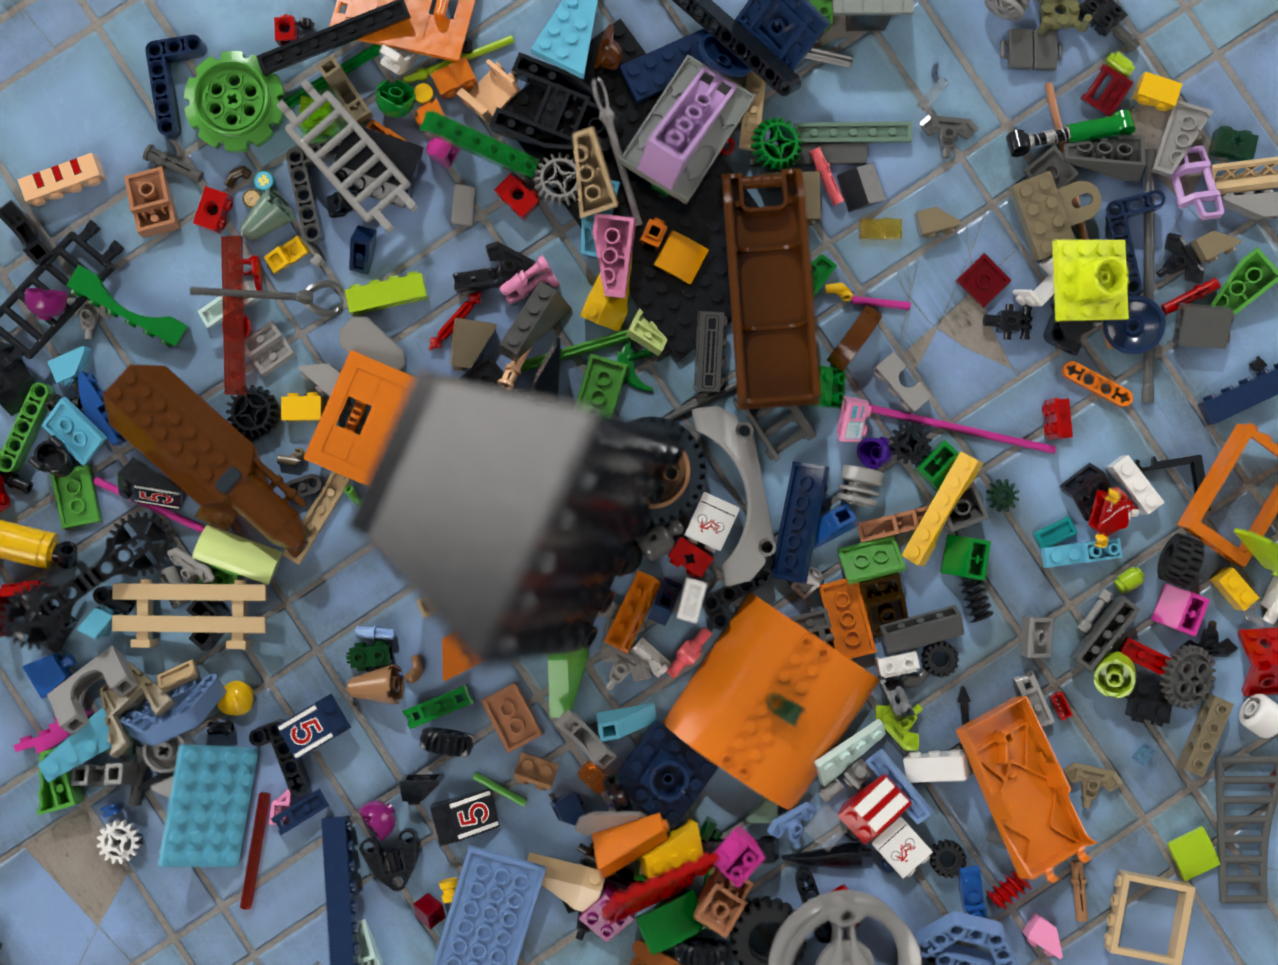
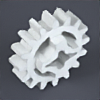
[96,819,142,864]

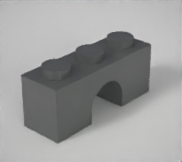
[70,763,138,787]

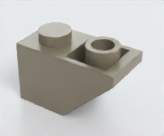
[914,207,961,239]
[1189,230,1242,264]

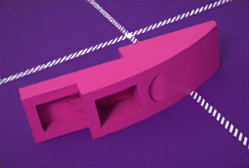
[13,708,94,754]

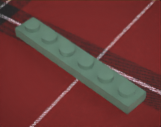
[794,121,912,144]

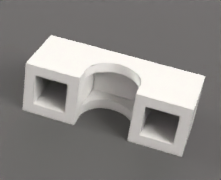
[1105,455,1164,514]

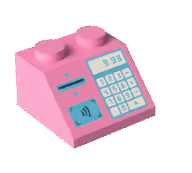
[836,396,871,442]

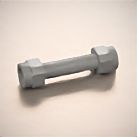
[1077,589,1114,634]

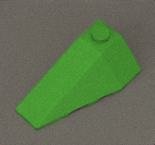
[1210,247,1278,316]
[548,647,588,718]

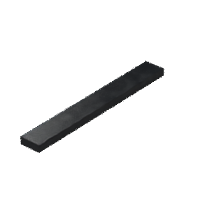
[256,0,411,76]

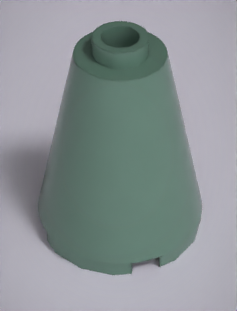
[240,188,296,241]

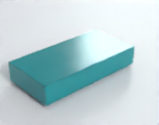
[1033,516,1078,550]

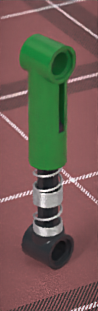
[1006,110,1136,157]

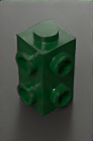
[346,640,393,671]

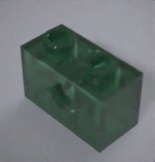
[1208,126,1259,161]

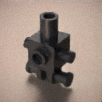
[983,304,1033,340]

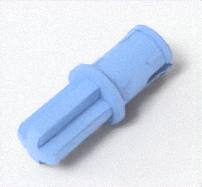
[355,625,396,641]

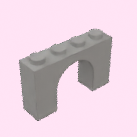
[47,645,138,735]

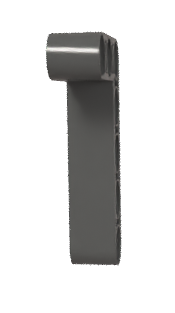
[286,139,341,245]

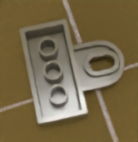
[1008,171,1101,261]

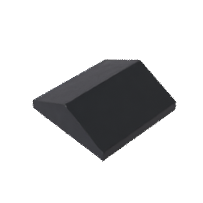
[836,163,886,213]

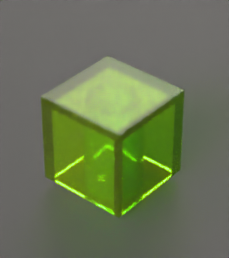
[298,96,334,136]

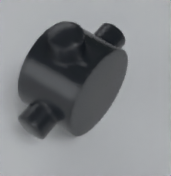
[297,18,314,29]
[1249,356,1267,373]

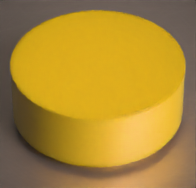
[414,83,434,104]

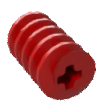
[986,871,1032,910]

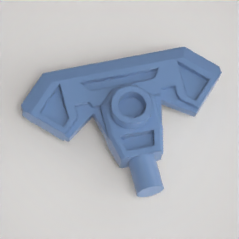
[767,802,816,849]

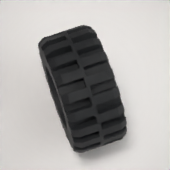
[729,896,807,965]

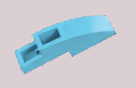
[1041,538,1122,568]

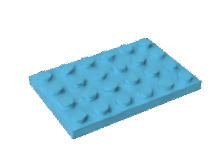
[158,744,259,867]

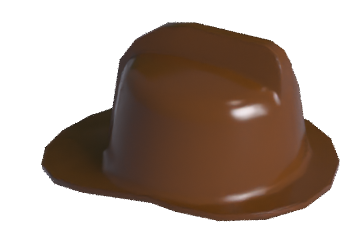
[594,24,622,70]

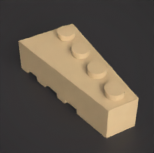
[573,126,619,218]

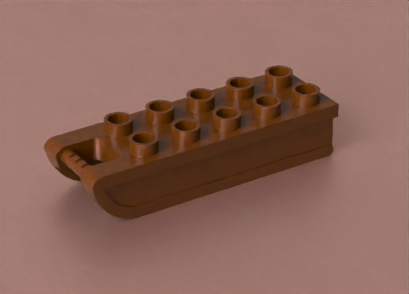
[721,168,820,410]

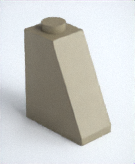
[449,318,497,371]

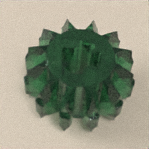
[985,479,1020,512]

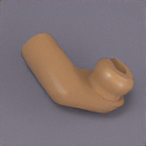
[405,654,424,683]

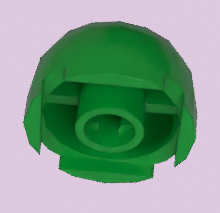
[376,80,415,118]

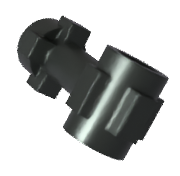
[45,394,83,412]

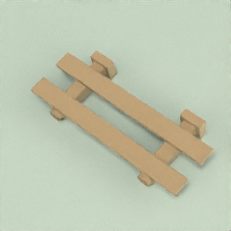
[112,579,267,649]

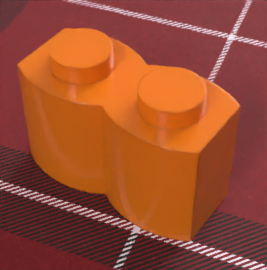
[431,57,478,99]

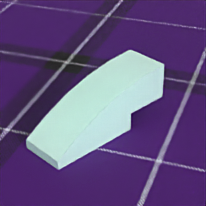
[198,281,261,328]
[356,919,383,965]

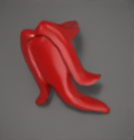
[232,255,262,291]

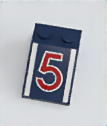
[276,693,351,760]

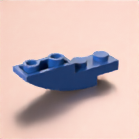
[78,371,125,446]
[958,865,987,919]

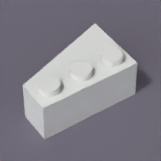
[903,749,974,783]

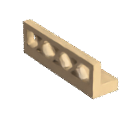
[1211,157,1278,195]

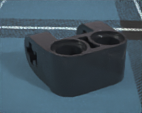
[1043,313,1081,355]

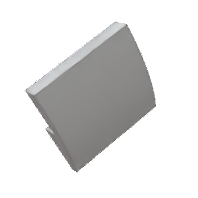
[240,321,296,377]

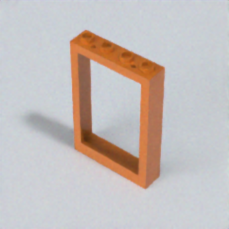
[1177,423,1278,567]

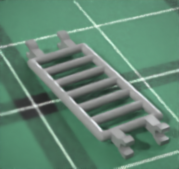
[276,79,419,233]

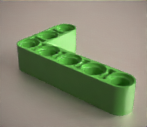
[0,383,55,473]

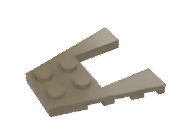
[100,661,175,758]

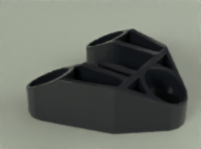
[359,828,418,891]

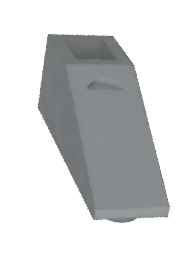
[1221,189,1278,221]

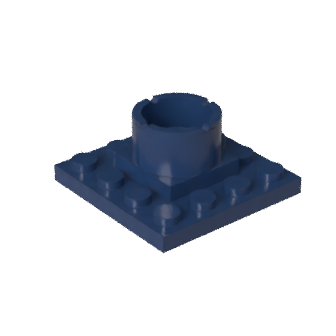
[735,0,831,71]
[617,719,719,830]

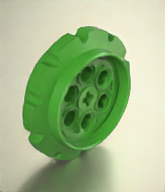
[184,51,286,153]

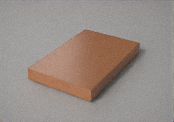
[481,682,543,753]

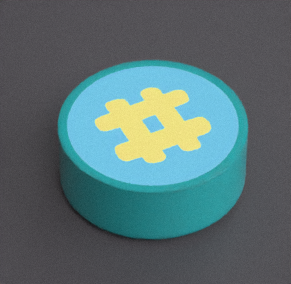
[254,171,275,192]

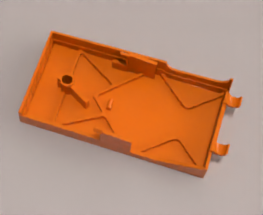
[955,696,1097,883]

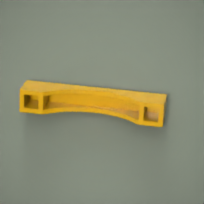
[901,452,984,566]

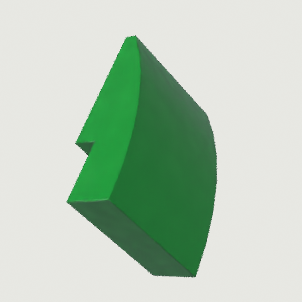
[635,889,704,955]

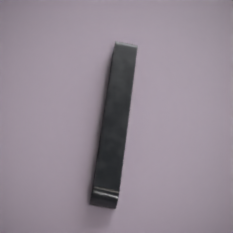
[672,0,801,96]

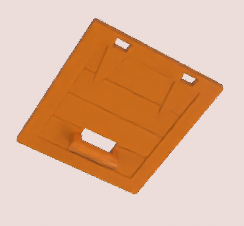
[329,0,476,62]
[304,350,414,485]

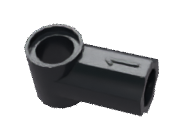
[93,585,136,615]

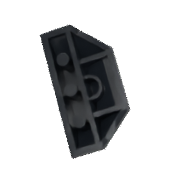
[0,341,34,416]

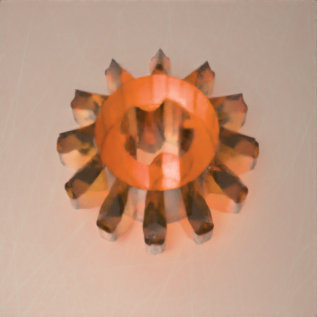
[578,761,610,794]

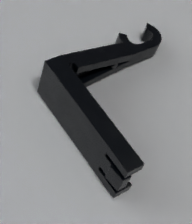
[1134,454,1211,511]

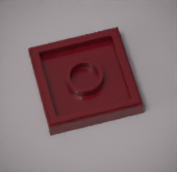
[956,253,1012,309]

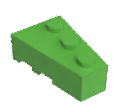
[37,747,85,816]

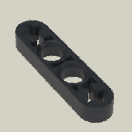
[795,867,832,943]

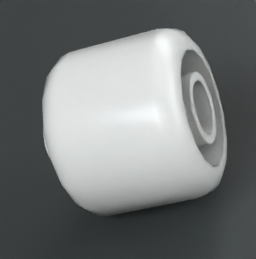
[1238,694,1278,738]

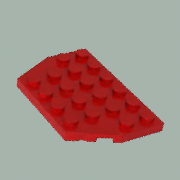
[601,852,720,924]

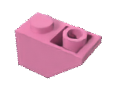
[1022,912,1063,959]

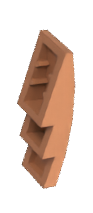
[857,505,930,542]

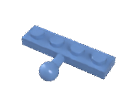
[865,748,934,824]

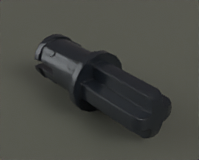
[0,471,33,494]

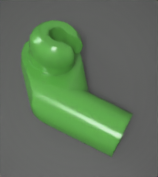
[344,485,361,506]

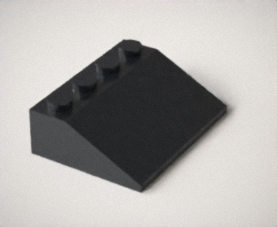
[329,124,424,208]

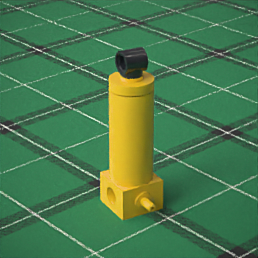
[0,520,78,570]

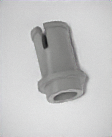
[818,778,844,803]

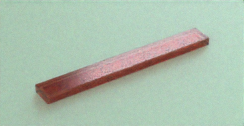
[221,236,246,395]

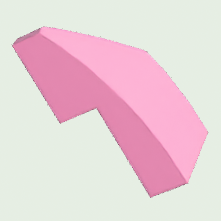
[269,789,292,825]

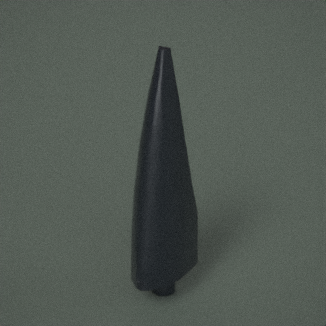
[577,841,645,887]
[782,842,872,869]

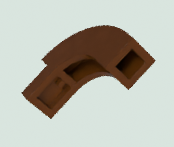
[827,305,882,371]

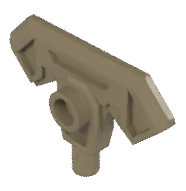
[1063,762,1122,809]

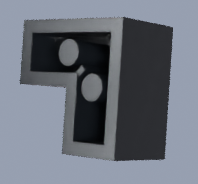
[186,600,232,651]

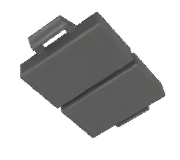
[1000,28,1062,71]

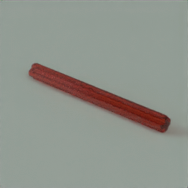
[240,792,271,910]

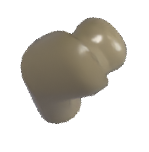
[277,447,305,467]

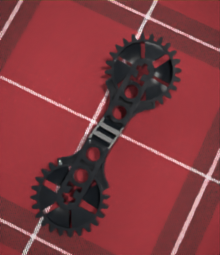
[0,512,174,650]

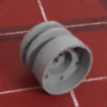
[984,0,1030,21]
[836,465,884,507]

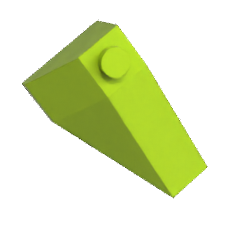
[1234,528,1278,578]

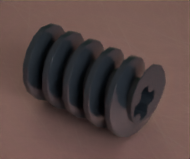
[959,579,994,623]

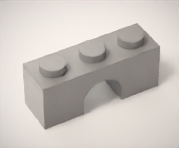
[873,352,932,413]

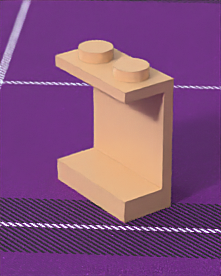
[456,59,520,124]

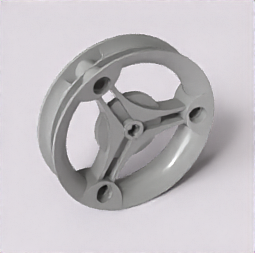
[768,890,922,965]

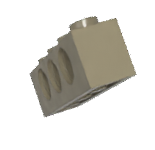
[1176,694,1234,777]

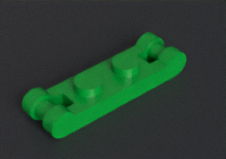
[402,684,475,729]

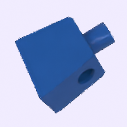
[22,653,77,699]

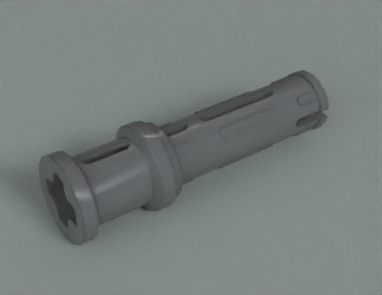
[143,144,204,184]

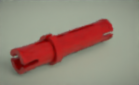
[1161,278,1221,315]

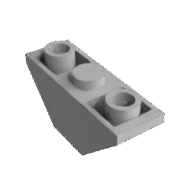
[298,364,349,409]

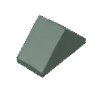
[745,797,778,824]

